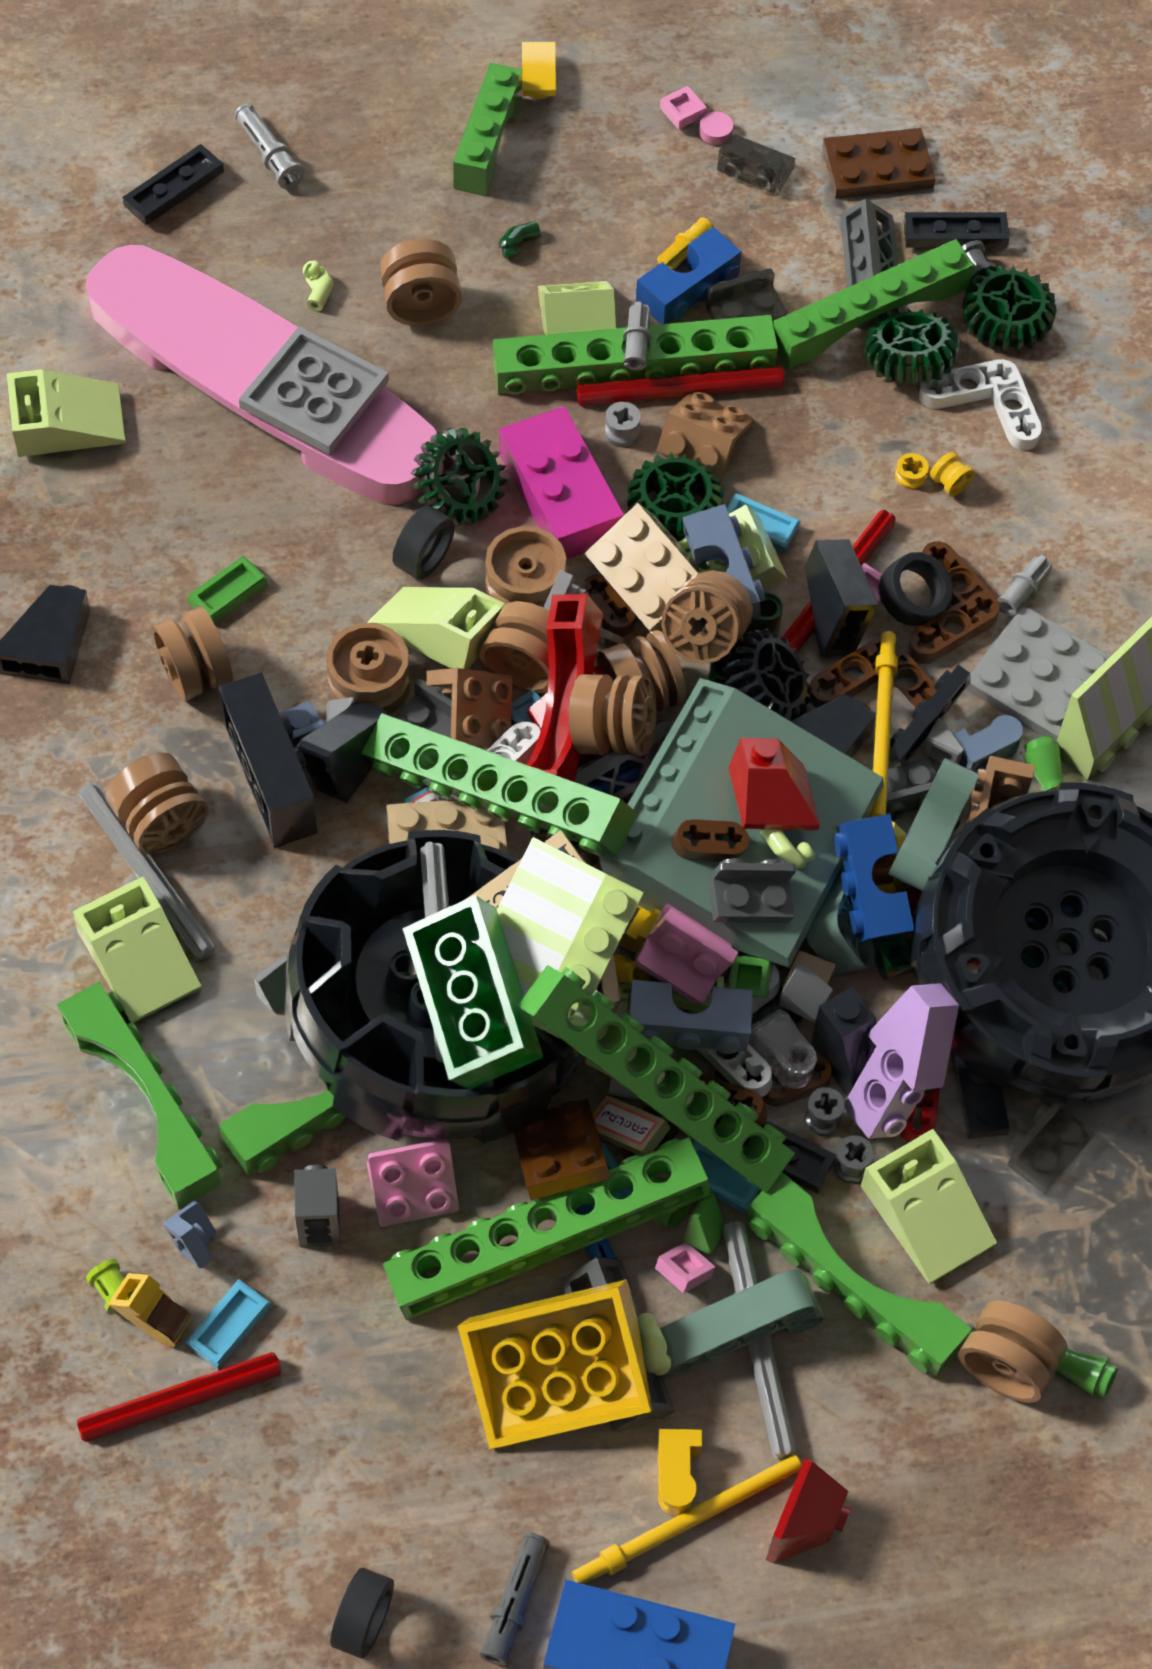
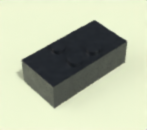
[218,672,318,848]

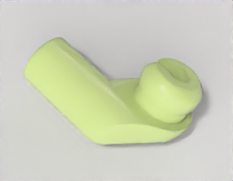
[303,261,334,312]
[760,829,816,869]
[637,1313,671,1376]

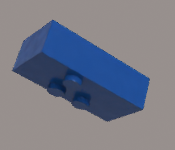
[543,1579,736,1669]

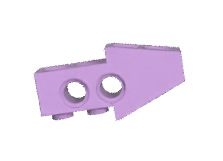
[844,983,959,1139]

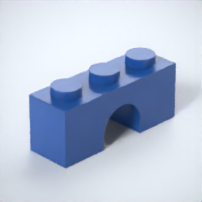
[636,227,742,324]
[833,814,914,943]

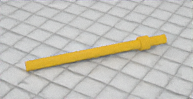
[870,631,898,817]
[571,1454,802,1584]

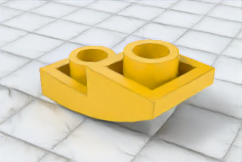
[522,42,556,99]

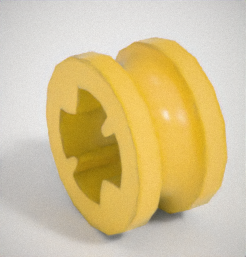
[895,453,929,489]

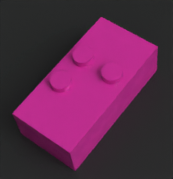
[499,406,624,560]

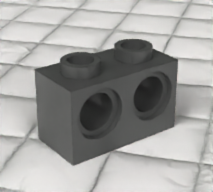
[294,1165,340,1247]

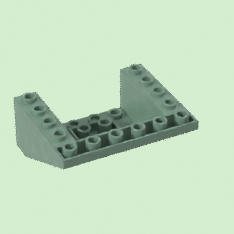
[599,678,884,967]

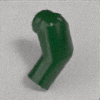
[498,221,541,259]

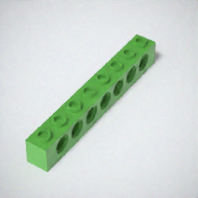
[493,315,778,395]
[361,713,638,856]
[517,965,795,1193]
[383,1138,711,1321]

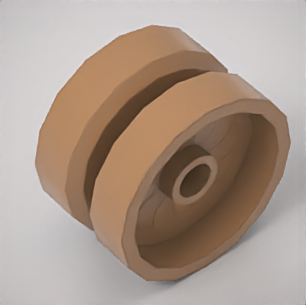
[380,238,462,326]
[485,526,567,608]
[480,601,549,694]
[151,606,234,702]
[327,623,410,715]
[958,1300,1068,1403]

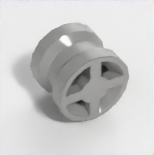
[604,402,641,447]

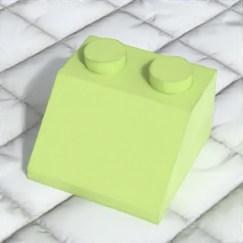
[538,281,616,335]

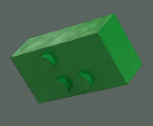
[403,895,543,1089]

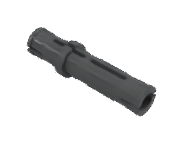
[480,1532,550,1666]

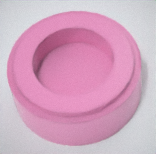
[699,111,733,145]

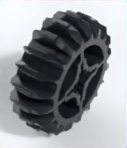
[722,629,812,721]

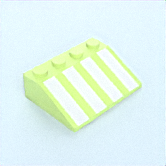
[1056,617,1152,780]
[497,837,644,1039]

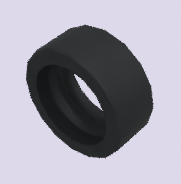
[392,506,455,579]
[879,552,953,626]
[330,1568,394,1659]

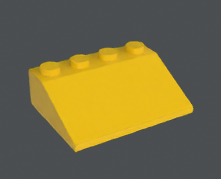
[458,1280,652,1449]

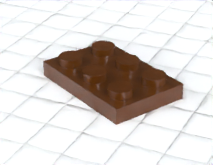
[822,128,936,199]
[514,1098,610,1201]

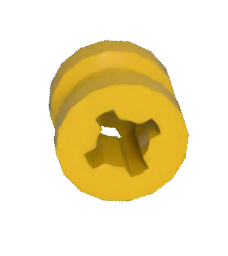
[930,451,976,497]

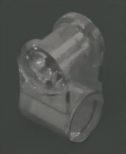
[749,1009,817,1089]

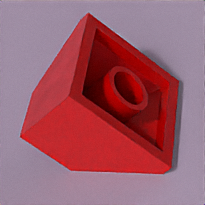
[728,737,820,830]
[766,1458,851,1563]

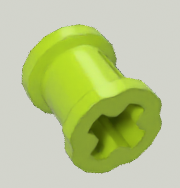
[86,1259,136,1315]

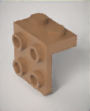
[656,392,753,477]

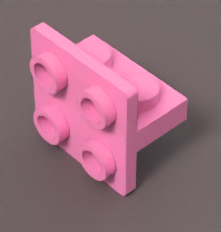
[635,904,738,1006]
[366,1139,459,1227]

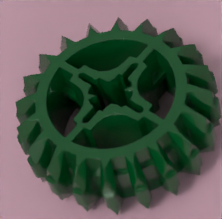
[962,265,1057,353]
[864,308,960,386]
[410,428,508,526]
[627,451,724,542]

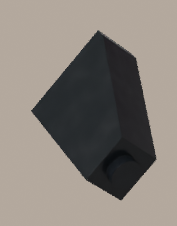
[805,539,878,656]
[0,585,90,684]
[790,694,877,758]
[297,701,390,803]
[810,987,877,1097]

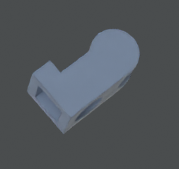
[953,715,1023,773]

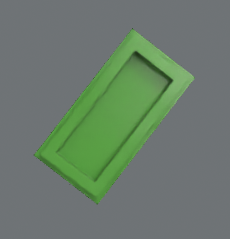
[187,555,268,624]

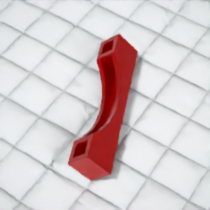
[526,594,603,782]

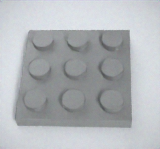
[239,326,389,455]
[966,605,1110,743]

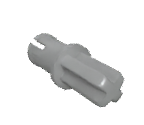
[623,302,651,370]
[997,555,1052,616]

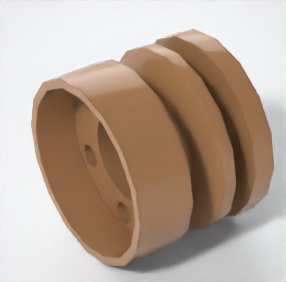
[661,570,753,664]
[596,630,686,712]
[569,674,656,756]
[106,752,208,855]

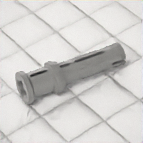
[234,103,305,189]

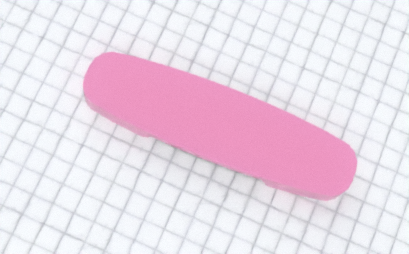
[86,245,439,505]

